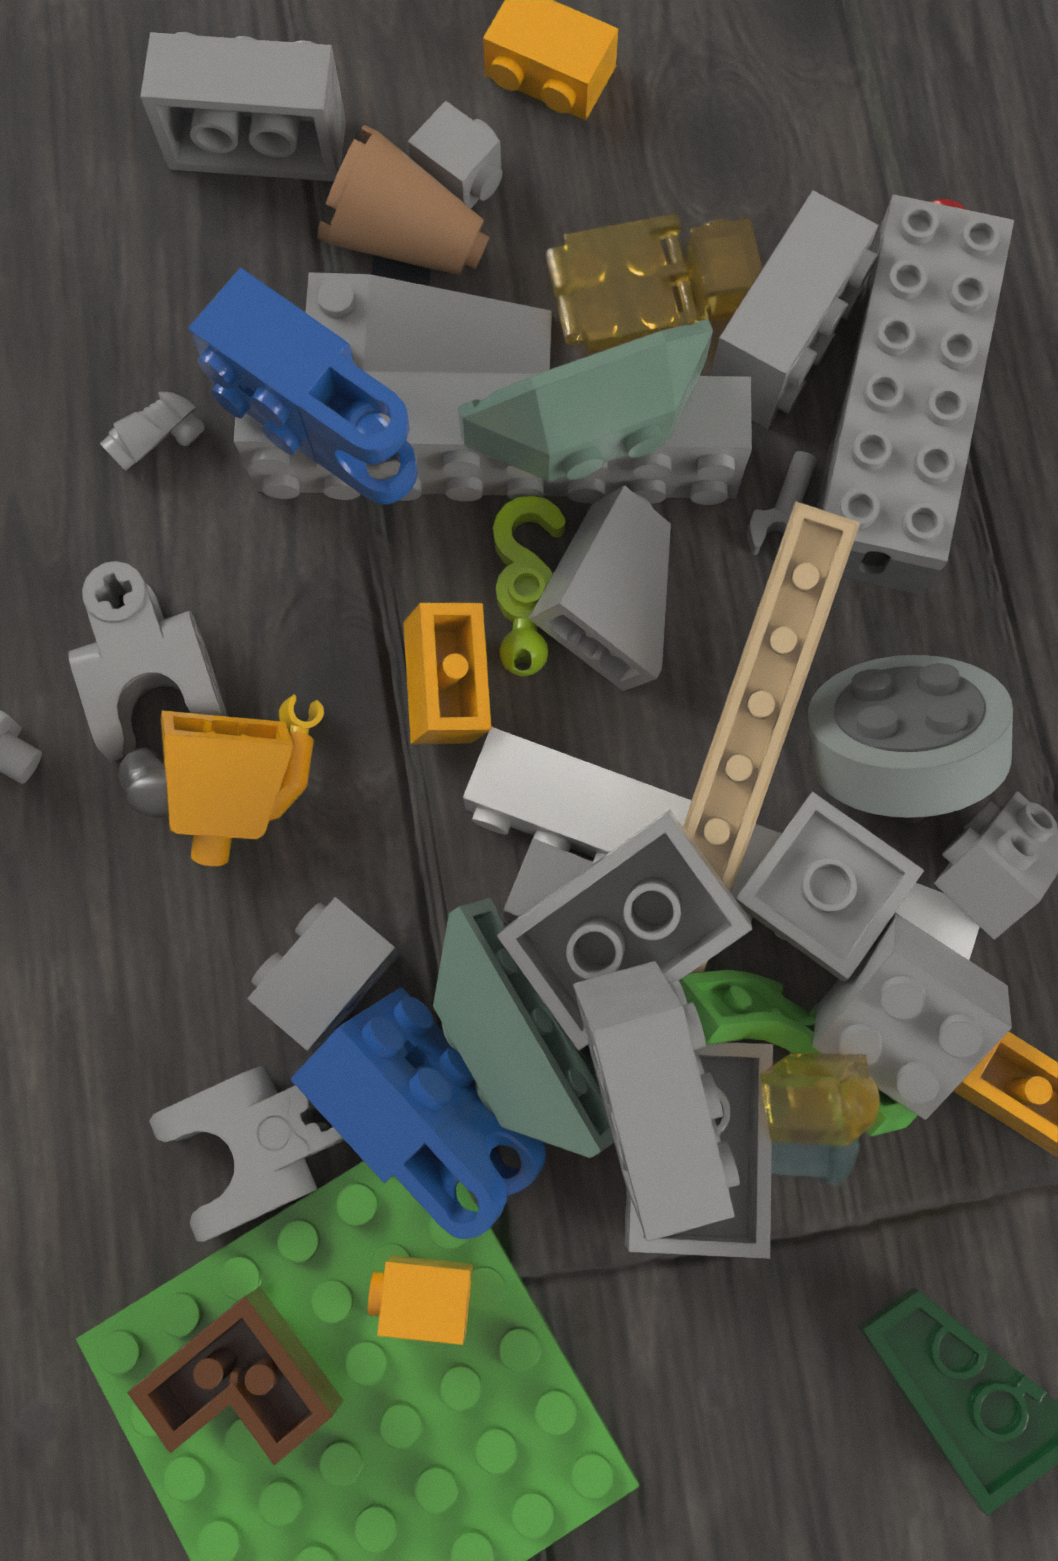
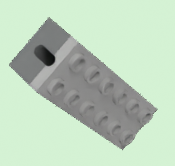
[816,194,1014,595]

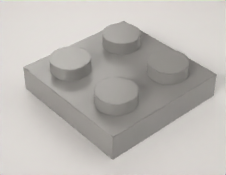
[735,791,924,982]

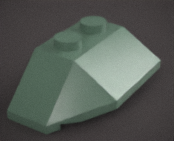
[458,319,713,481]
[433,898,614,1158]

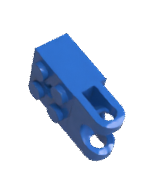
[188,267,418,505]
[290,987,546,1239]

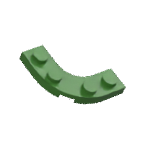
[679,970,918,1137]

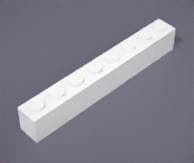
[463,727,980,960]

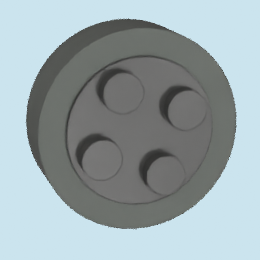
[808,655,1013,823]

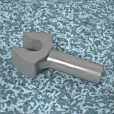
[747,451,817,555]

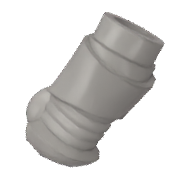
[100,391,205,471]

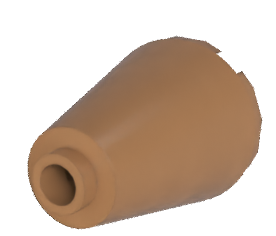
[317,125,490,276]

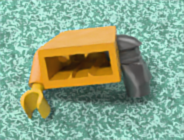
[118,694,324,866]

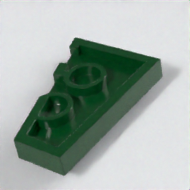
[858,1288,1058,1516]

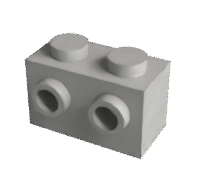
[934,791,1058,940]

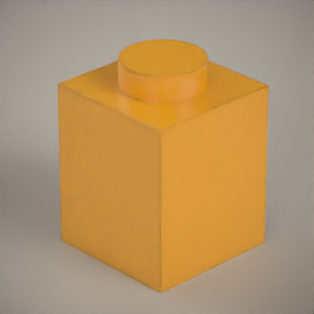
[368,1255,473,1345]

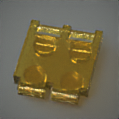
[546,214,705,353]

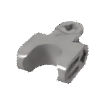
[68,561,228,762]
[149,1065,344,1242]

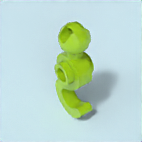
[493,495,565,677]

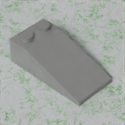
[306,272,552,374]

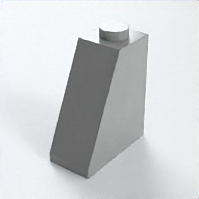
[529,485,671,691]

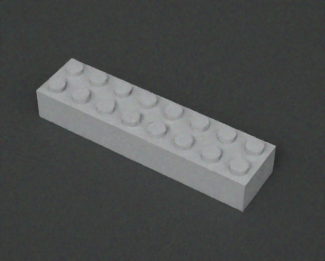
[234,371,752,505]

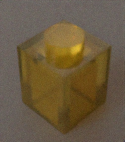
[686,218,762,321]
[760,1053,879,1146]

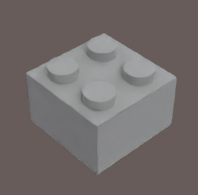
[812,913,1012,1120]

